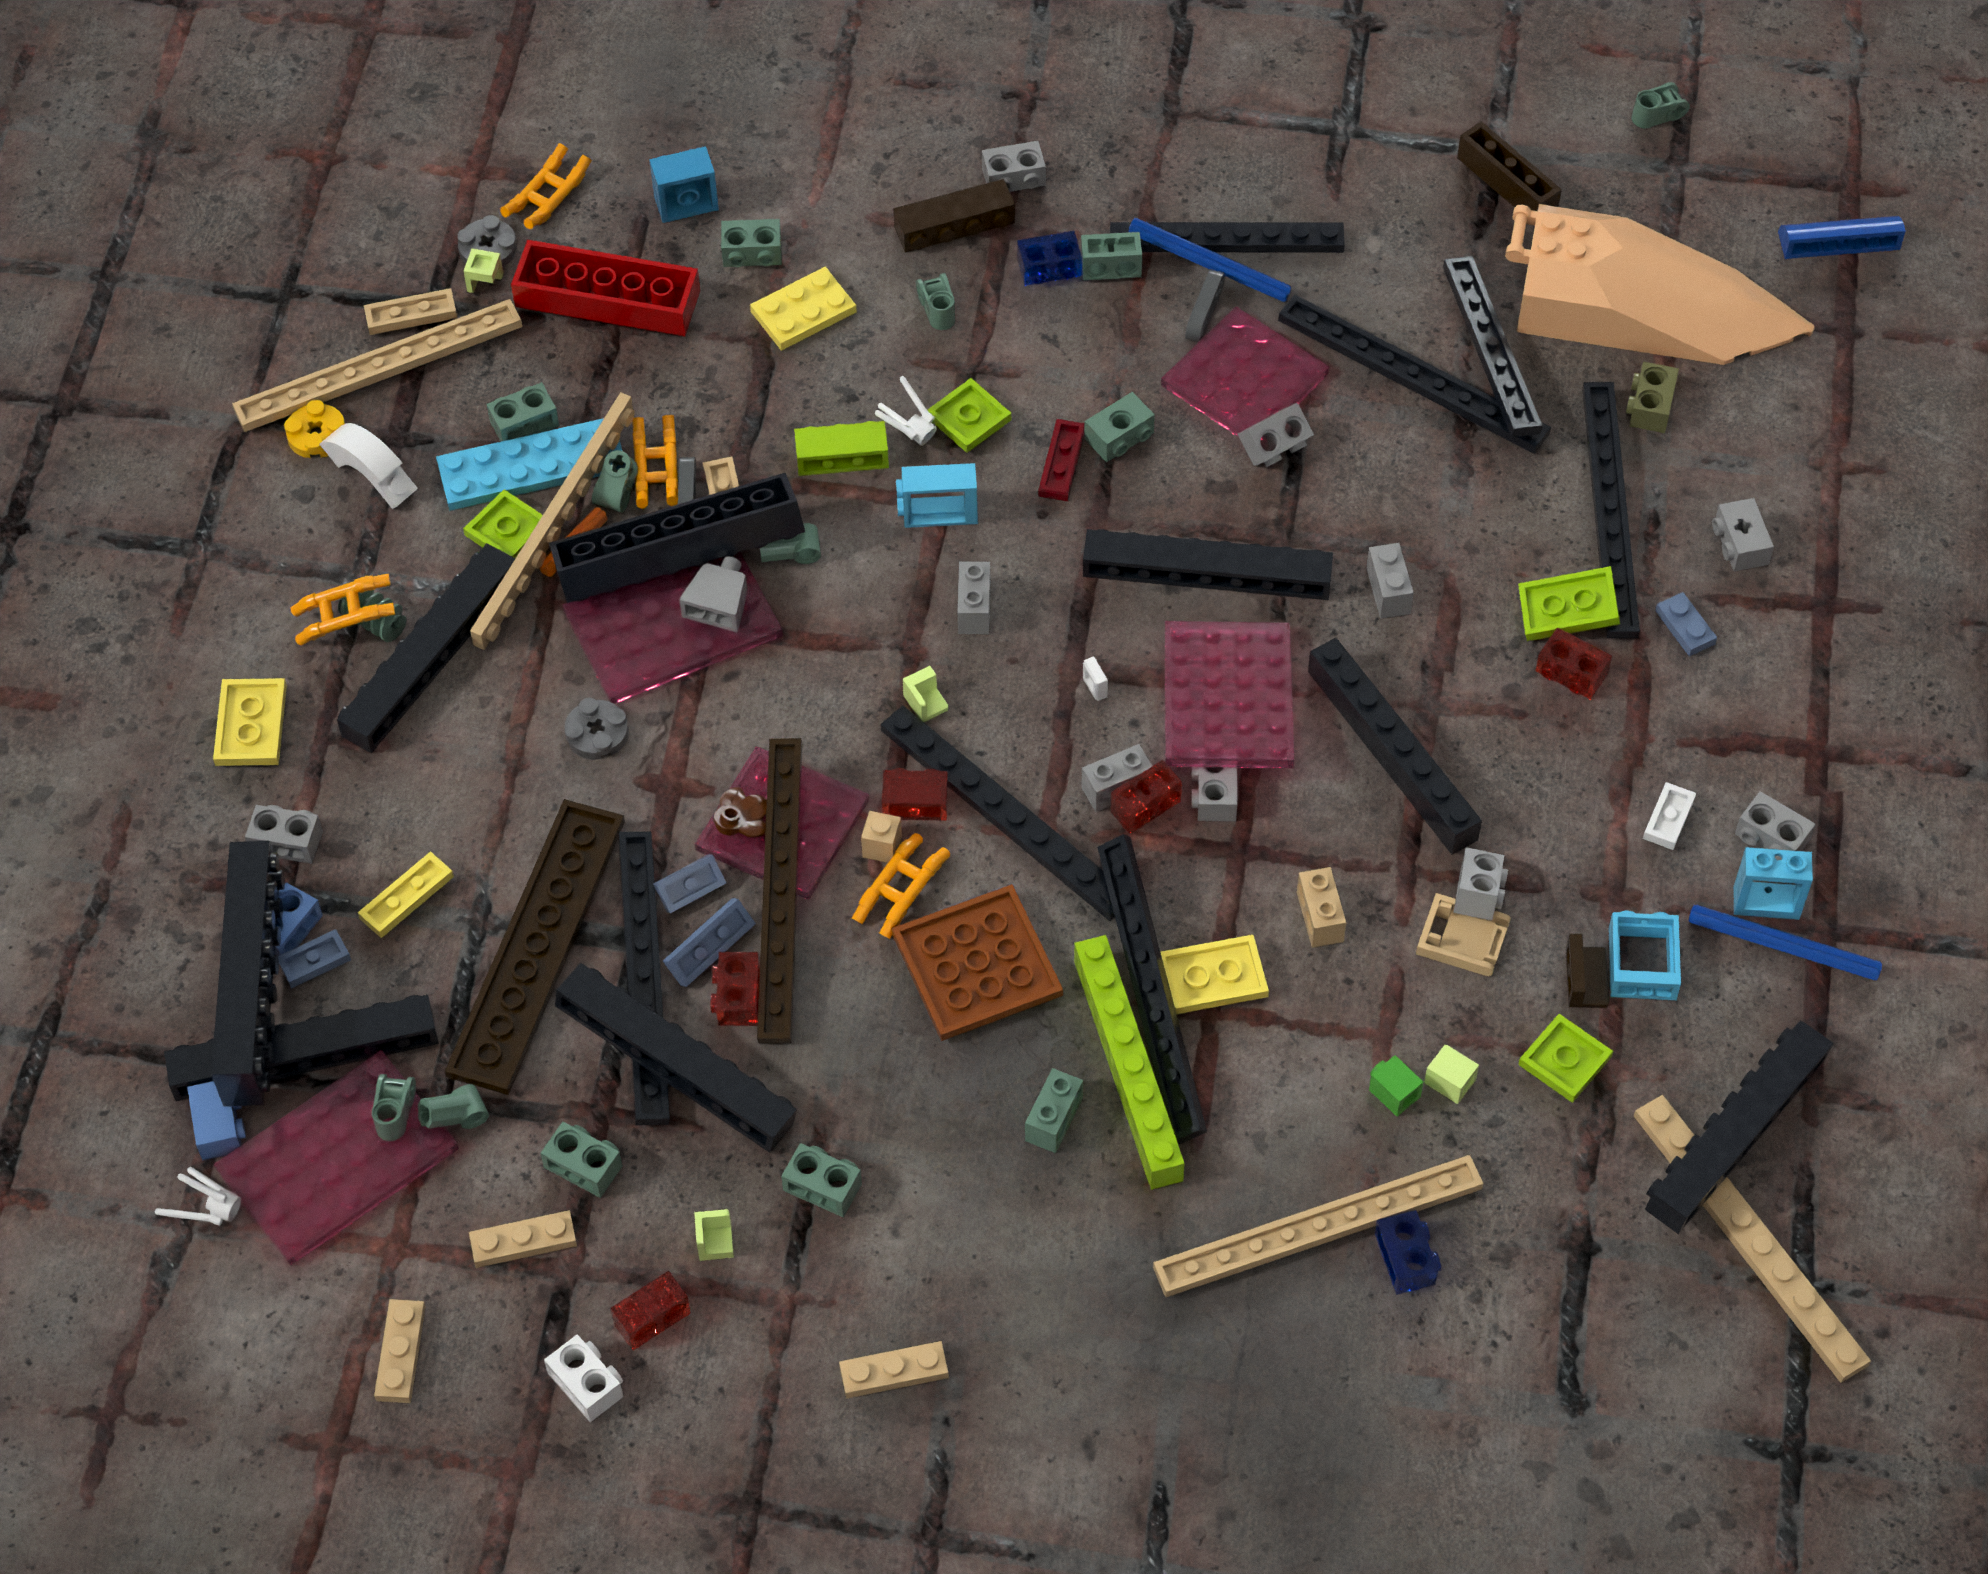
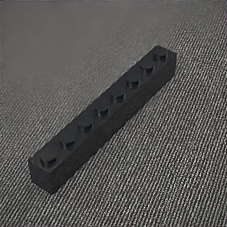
[1083,529,1333,600]
[337,543,515,753]
[1308,638,1482,855]
[555,963,797,1153]
[164,994,439,1101]
[1645,1020,1834,1234]

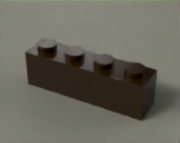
[1457,121,1562,211]
[893,179,1015,253]

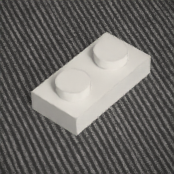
[1643,782,1696,850]

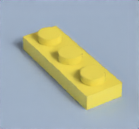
[358,851,454,938]

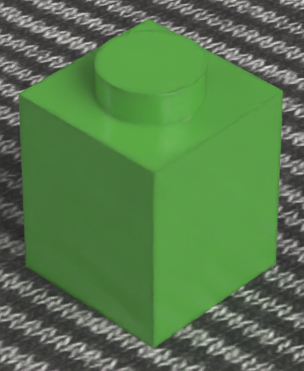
[1369,1055,1424,1117]

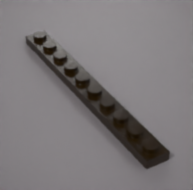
[757,738,803,1044]

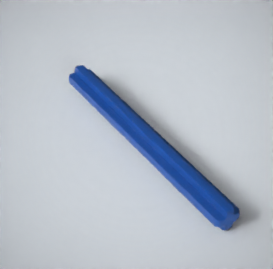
[1129,218,1291,302]
[1689,905,1882,980]

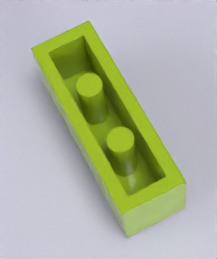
[794,421,889,476]

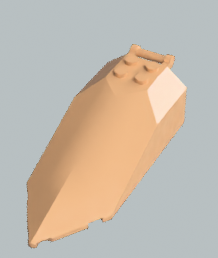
[1505,204,1814,365]

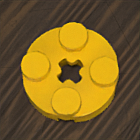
[284,400,345,458]

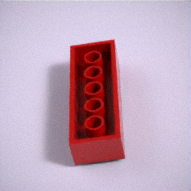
[511,239,701,336]

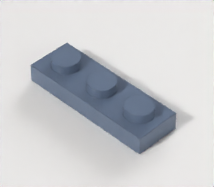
[663,898,756,987]

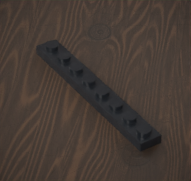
[1110,222,1344,253]
[1443,256,1542,437]

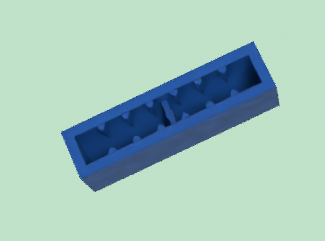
[1778,216,1906,259]

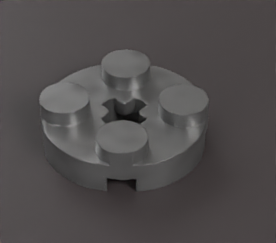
[458,215,517,268]
[564,698,629,760]

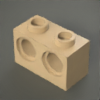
[1297,867,1346,948]

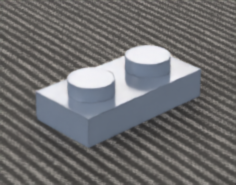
[1655,592,1717,657]
[653,854,726,913]
[278,929,351,989]

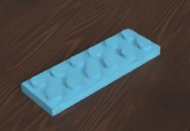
[436,418,626,511]

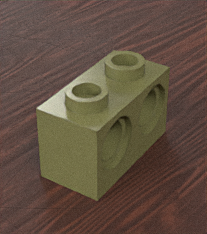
[1626,362,1679,433]

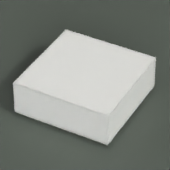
[1083,656,1108,701]

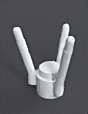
[875,376,937,446]
[155,1167,241,1226]

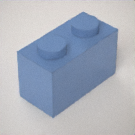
[187,1081,246,1160]

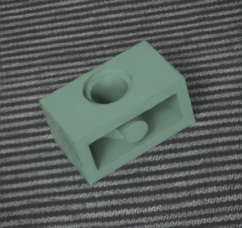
[1084,392,1155,462]

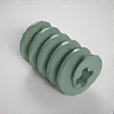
[338,590,407,643]

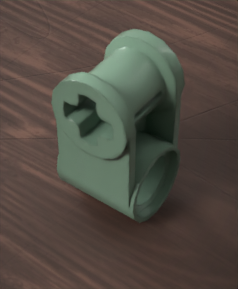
[1631,82,1690,129]
[916,273,956,330]
[592,450,638,513]
[372,1074,416,1141]

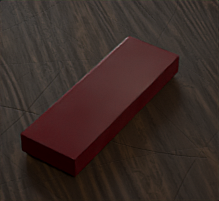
[1038,419,1085,502]

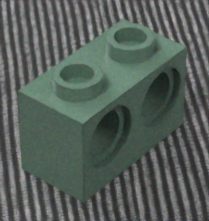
[721,219,782,267]
[1081,232,1142,280]
[487,382,559,441]
[1025,1068,1083,1153]
[540,1122,623,1198]
[781,1143,862,1217]

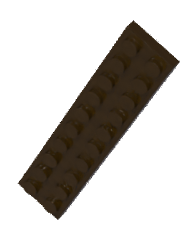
[445,799,625,1095]

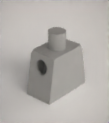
[679,557,747,632]

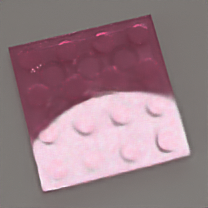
[1161,307,1329,440]
[695,746,869,900]

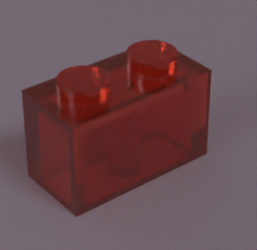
[882,768,948,821]

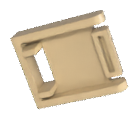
[1416,893,1511,976]

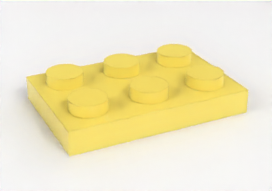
[750,267,857,351]
[213,678,287,766]
[1161,935,1269,1014]

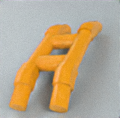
[500,143,592,229]
[632,415,678,509]
[291,574,395,645]
[851,833,950,939]

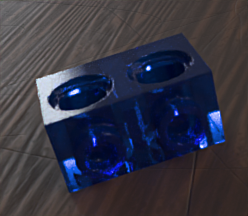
[1017,231,1082,286]
[1374,1210,1441,1295]

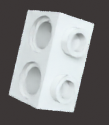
[544,1334,623,1422]

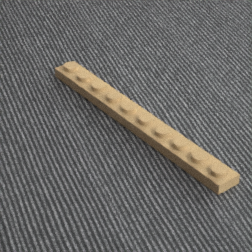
[232,299,522,432]
[470,392,635,650]
[1634,1095,1871,1383]
[1153,1155,1484,1297]

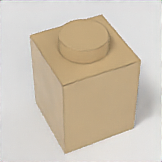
[861,811,902,863]

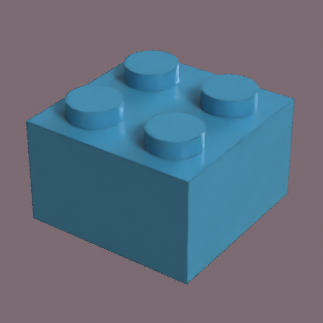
[649,146,719,223]

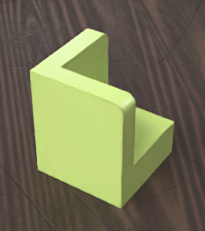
[464,249,503,293]
[903,666,948,722]
[1424,1045,1479,1104]
[694,1209,734,1261]

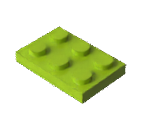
[1518,566,1620,641]

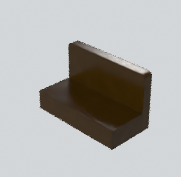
[1565,934,1609,1008]

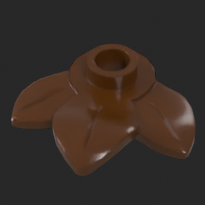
[713,787,767,838]

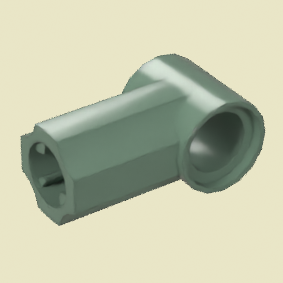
[760,523,821,564]
[417,1084,489,1129]

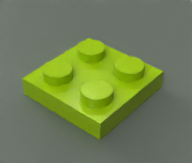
[927,378,1012,453]
[463,489,543,559]
[1518,1014,1613,1103]

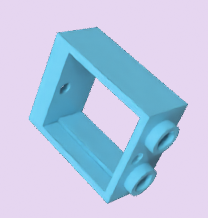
[896,463,978,528]
[1733,847,1813,920]
[1608,911,1681,1000]

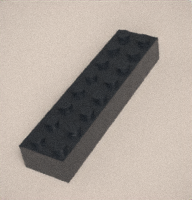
[549,473,805,603]
[211,840,285,1107]

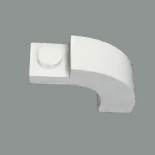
[320,423,418,509]

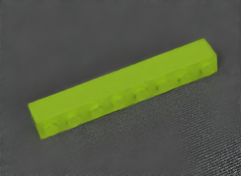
[1074,935,1185,1190]

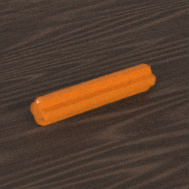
[540,507,608,577]

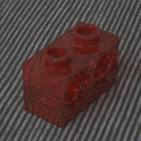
[1536,628,1612,700]
[1111,760,1182,834]
[710,952,760,1026]
[610,1271,691,1350]

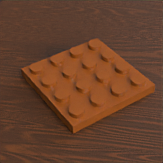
[892,884,1063,1041]

